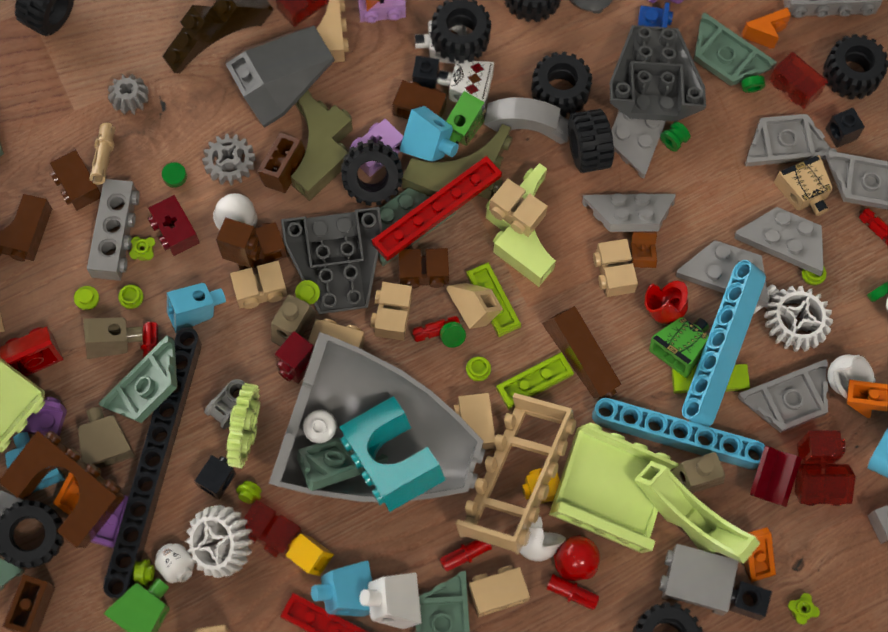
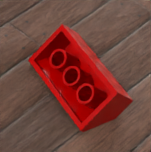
[0,326,64,377]

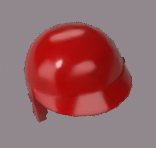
[644,280,689,324]
[554,535,600,581]

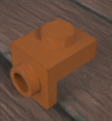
[630,231,657,268]

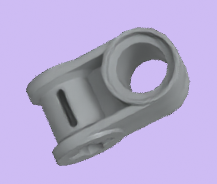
[204,379,245,429]

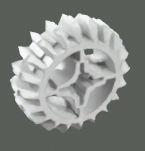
[764,286,833,352]
[184,505,254,578]

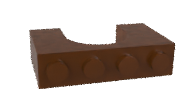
[0,194,52,262]
[0,430,125,548]

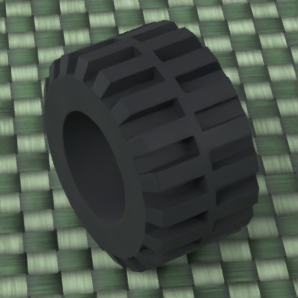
[15,0,74,36]
[431,0,491,63]
[505,0,561,22]
[823,34,888,100]
[531,52,592,117]
[568,109,614,173]
[341,140,403,206]
[0,500,64,568]
[633,602,703,632]

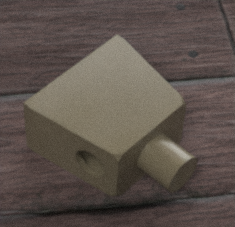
[271,294,316,346]
[83,317,143,359]
[78,407,135,469]
[671,452,725,493]

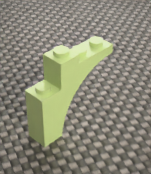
[485,163,556,287]
[635,461,760,564]

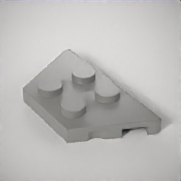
[611,110,666,179]
[745,114,837,167]
[826,151,888,210]
[582,193,676,232]
[734,207,823,276]
[676,240,769,308]
[737,359,828,433]

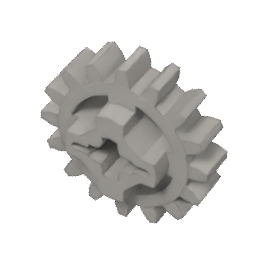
[202,134,256,185]

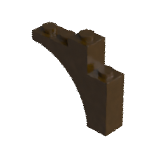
[162,0,274,73]

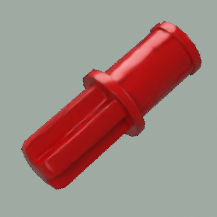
[140,322,158,358]
[440,540,492,571]
[546,574,599,610]

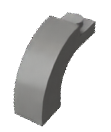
[484,97,569,144]

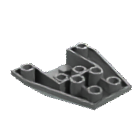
[610,25,706,121]
[225,26,335,128]
[281,207,382,314]

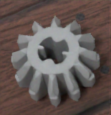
[108,74,149,115]

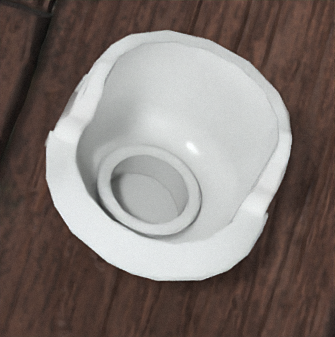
[213,193,258,230]
[827,354,875,399]
[520,516,566,562]

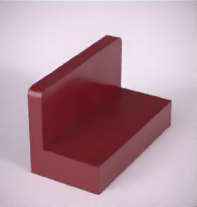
[750,446,802,507]

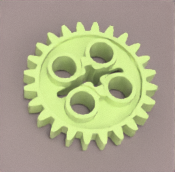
[226,383,260,468]

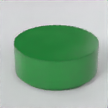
[741,75,766,93]
[162,162,187,188]
[866,282,888,302]
[440,322,466,348]

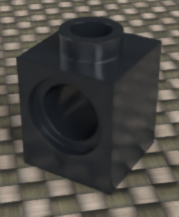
[412,56,439,89]
[825,108,865,148]
[194,455,236,500]
[729,581,772,621]

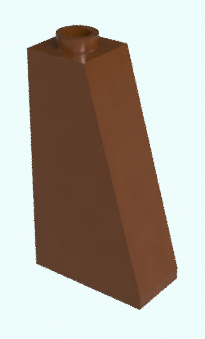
[542,306,622,399]

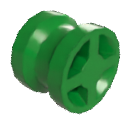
[660,121,691,152]

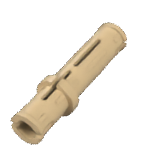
[89,123,115,185]

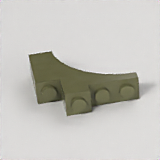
[291,90,353,201]
[402,124,513,200]

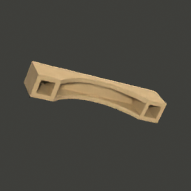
[316,0,349,62]

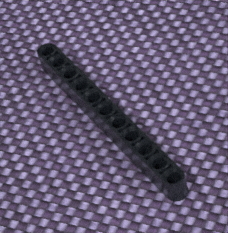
[103,327,202,601]

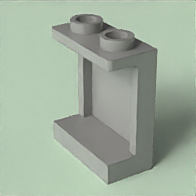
[659,544,739,616]

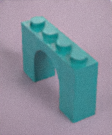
[339,396,446,512]

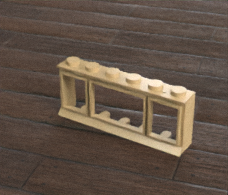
[456,393,576,554]

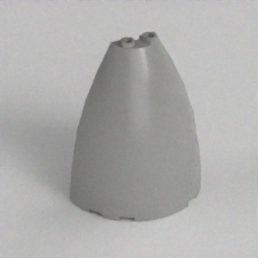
[269,332,485,502]

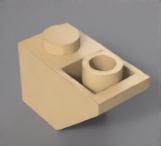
[446,283,503,329]

